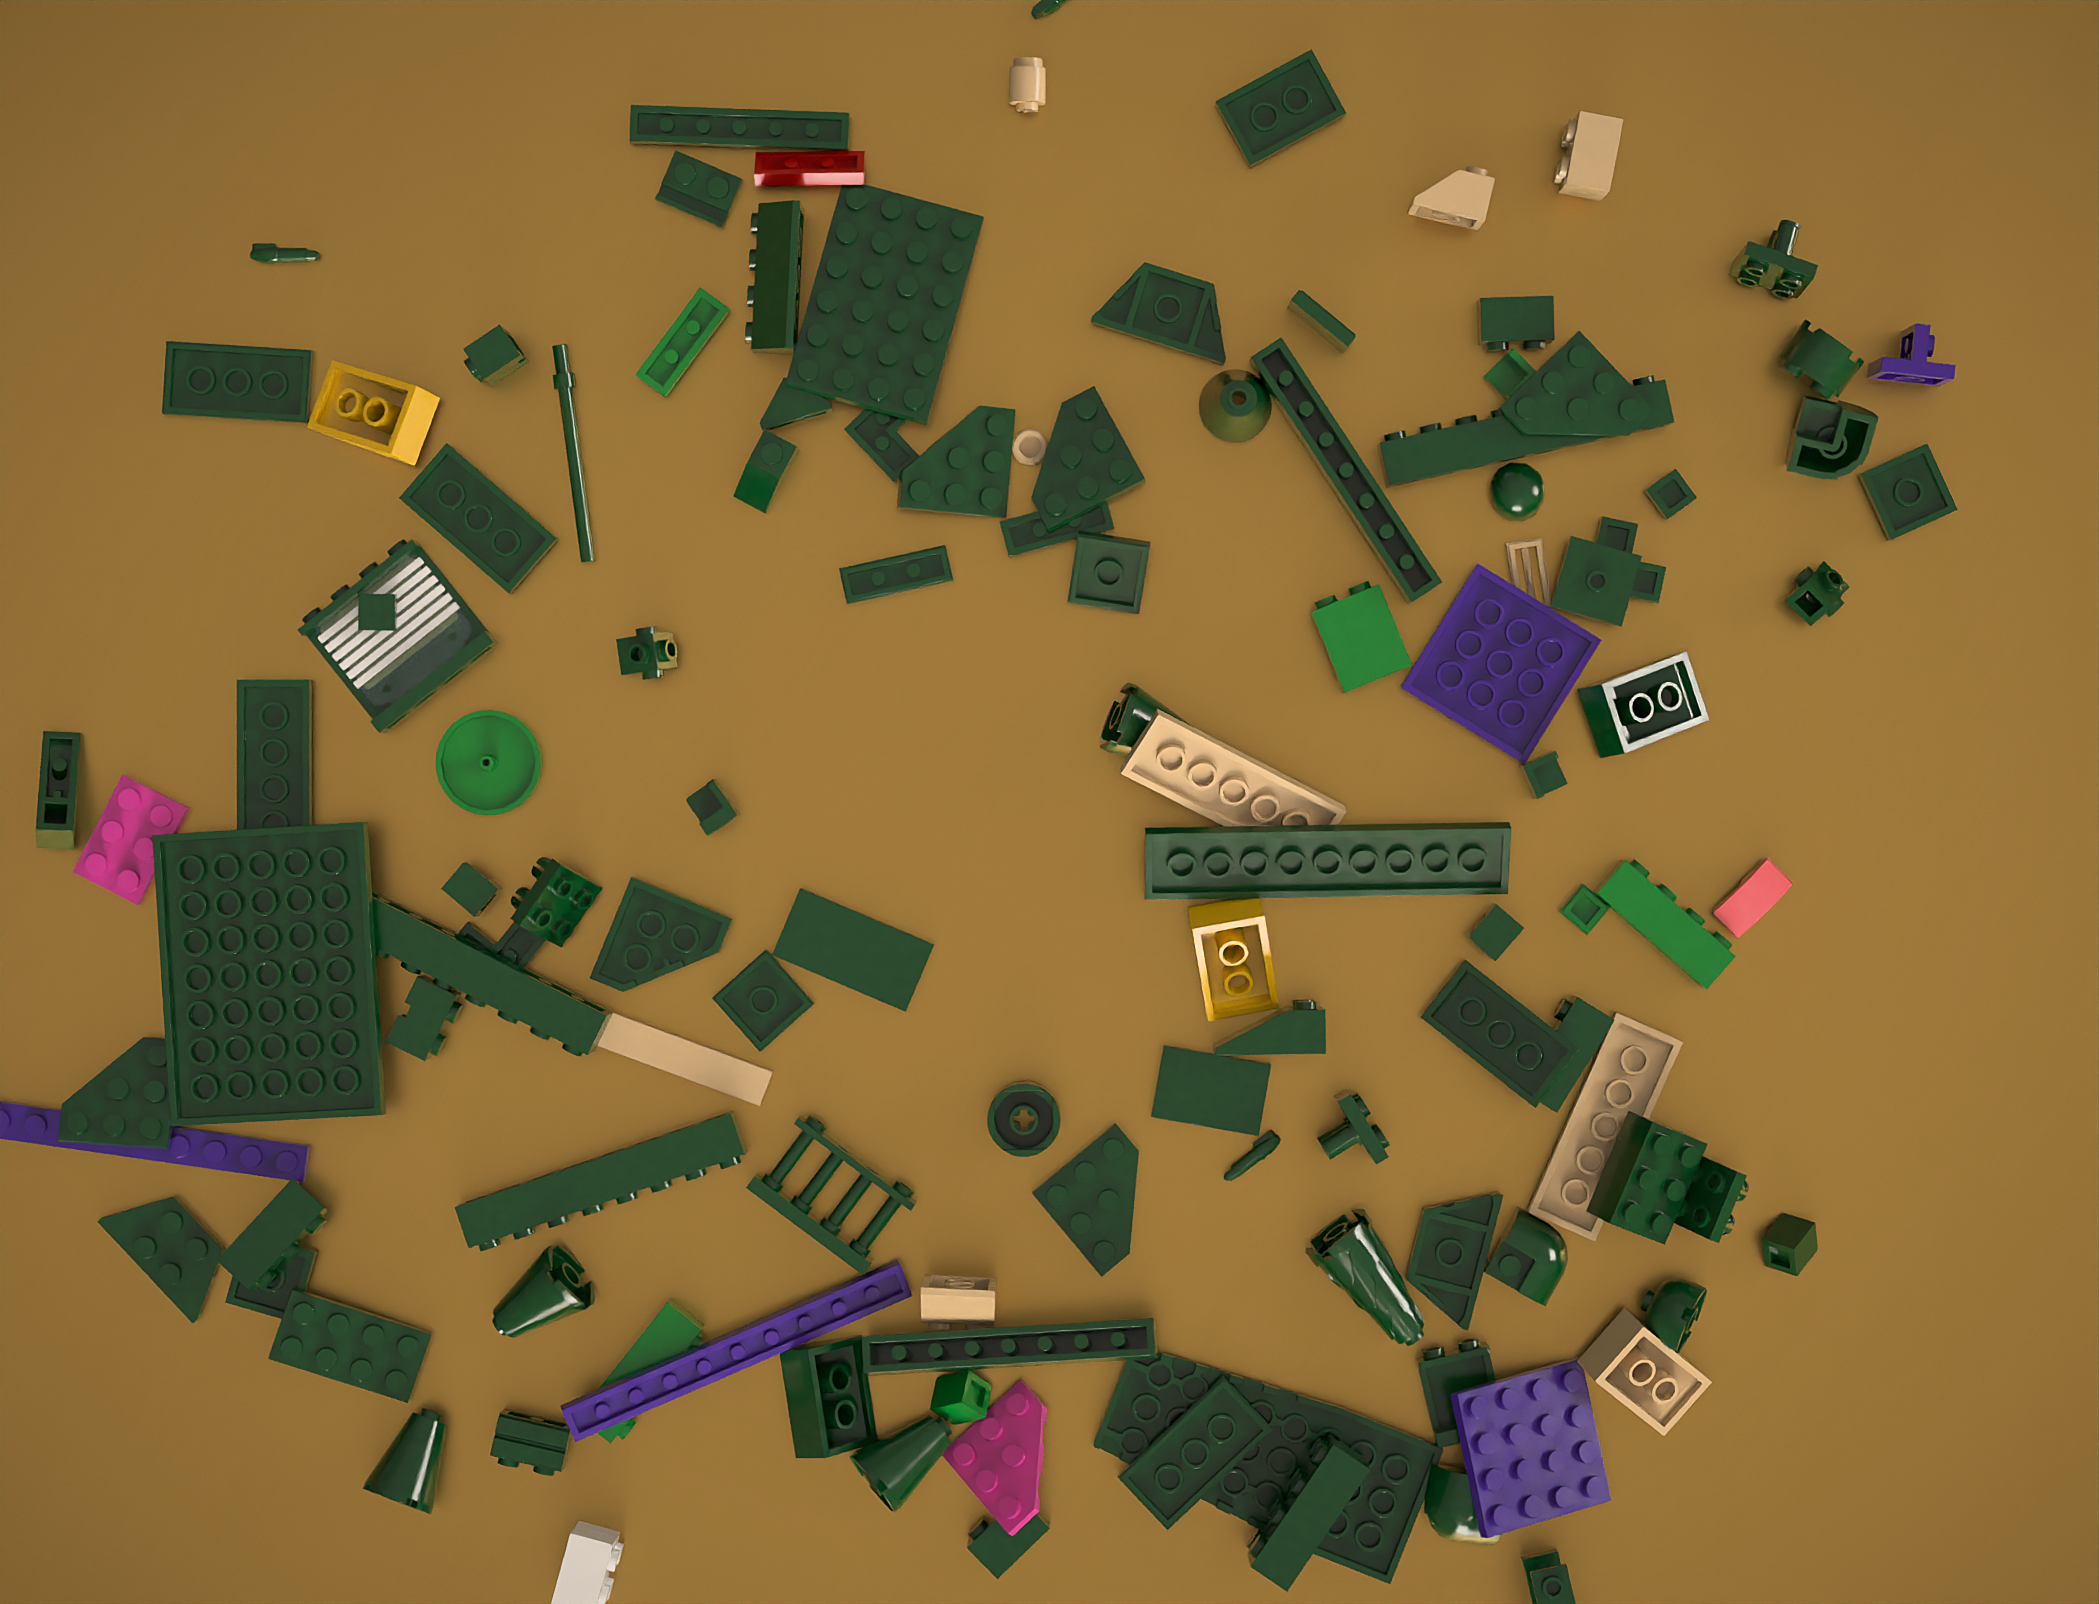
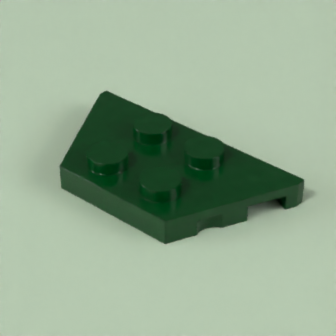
[1091,262,1226,365]
[1405,1193,1503,1331]
[97,1195,225,1323]

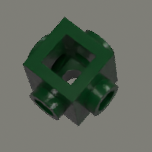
[1785,561,1850,626]
[616,626,677,680]

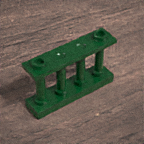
[746,1115,916,1275]
[1521,1549,1576,1604]

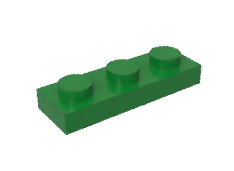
[635,287,730,398]

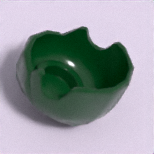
[1490,462,1545,521]

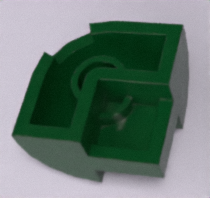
[1786,395,1878,480]
[1484,1207,1568,1306]
[1424,1464,1502,1546]

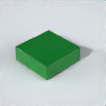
[1558,884,1611,935]

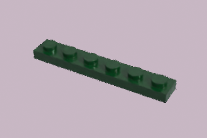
[629,105,850,151]

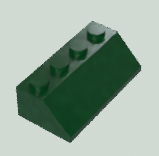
[745,200,805,355]

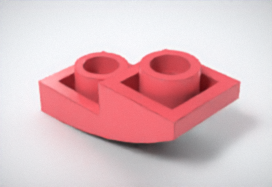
[1713,857,1793,938]

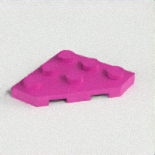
[942,1380,1047,1536]

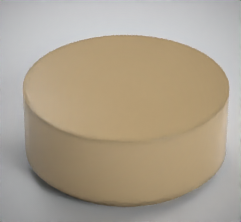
[1012,429,1048,466]

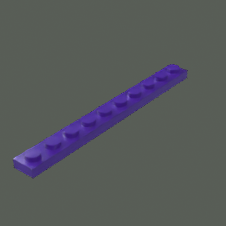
[0,1101,311,1182]
[560,1260,912,1442]

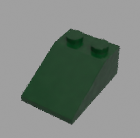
[1577,651,1709,758]
[1213,999,1326,1056]

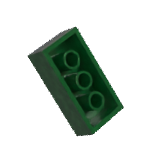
[1246,1434,1370,1591]

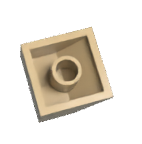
[1407,166,1495,230]

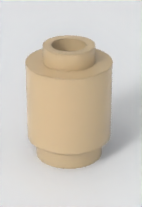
[1009,57,1046,112]

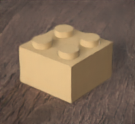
[1554,111,1624,201]

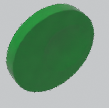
[436,710,543,815]

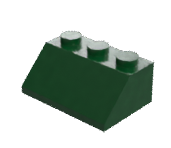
[780,1335,878,1458]

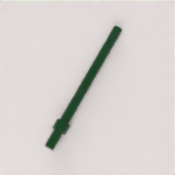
[552,344,595,562]

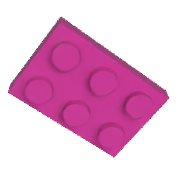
[73,775,189,905]

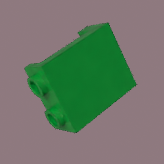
[1310,581,1412,694]

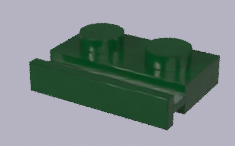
[655,150,743,229]

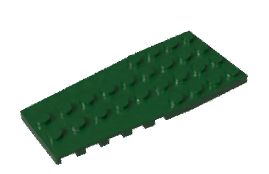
[1093,1351,1444,1584]

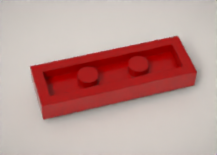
[754,151,865,187]

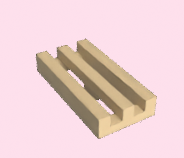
[1505,538,1553,610]

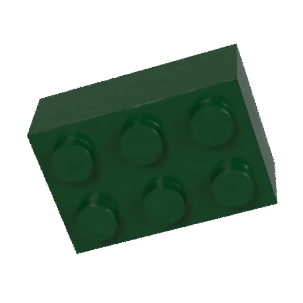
[1586,1111,1707,1245]

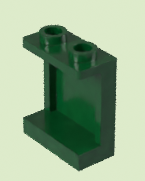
[1415,1338,1496,1448]

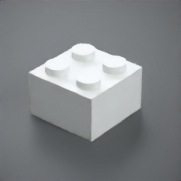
[551,1521,624,1604]

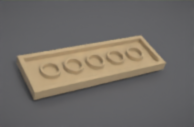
[1120,709,1347,827]
[1527,1012,1683,1241]

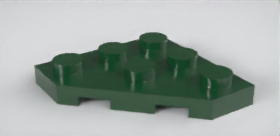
[1499,331,1655,436]
[1031,386,1145,532]
[897,406,1015,519]
[590,877,733,992]
[58,1037,172,1150]
[1032,1123,1139,1277]

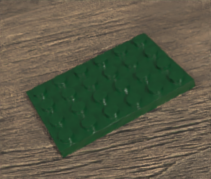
[785,184,984,425]

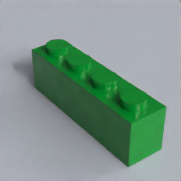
[1593,859,1736,989]
[598,1298,704,1444]

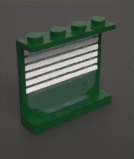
[298,539,498,733]

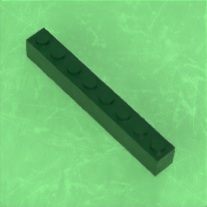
[1249,337,1442,604]
[1377,375,1674,488]
[372,891,613,1057]
[455,1111,747,1252]
[862,1318,1158,1376]

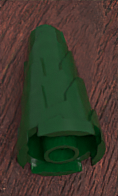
[1306,1209,1424,1346]

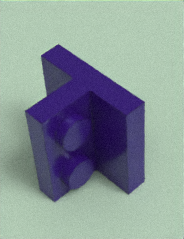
[1867,324,1956,386]

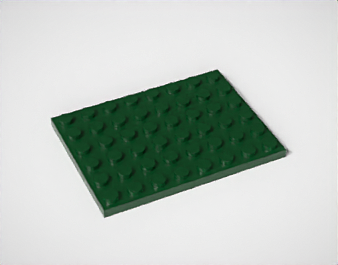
[152,822,386,1126]

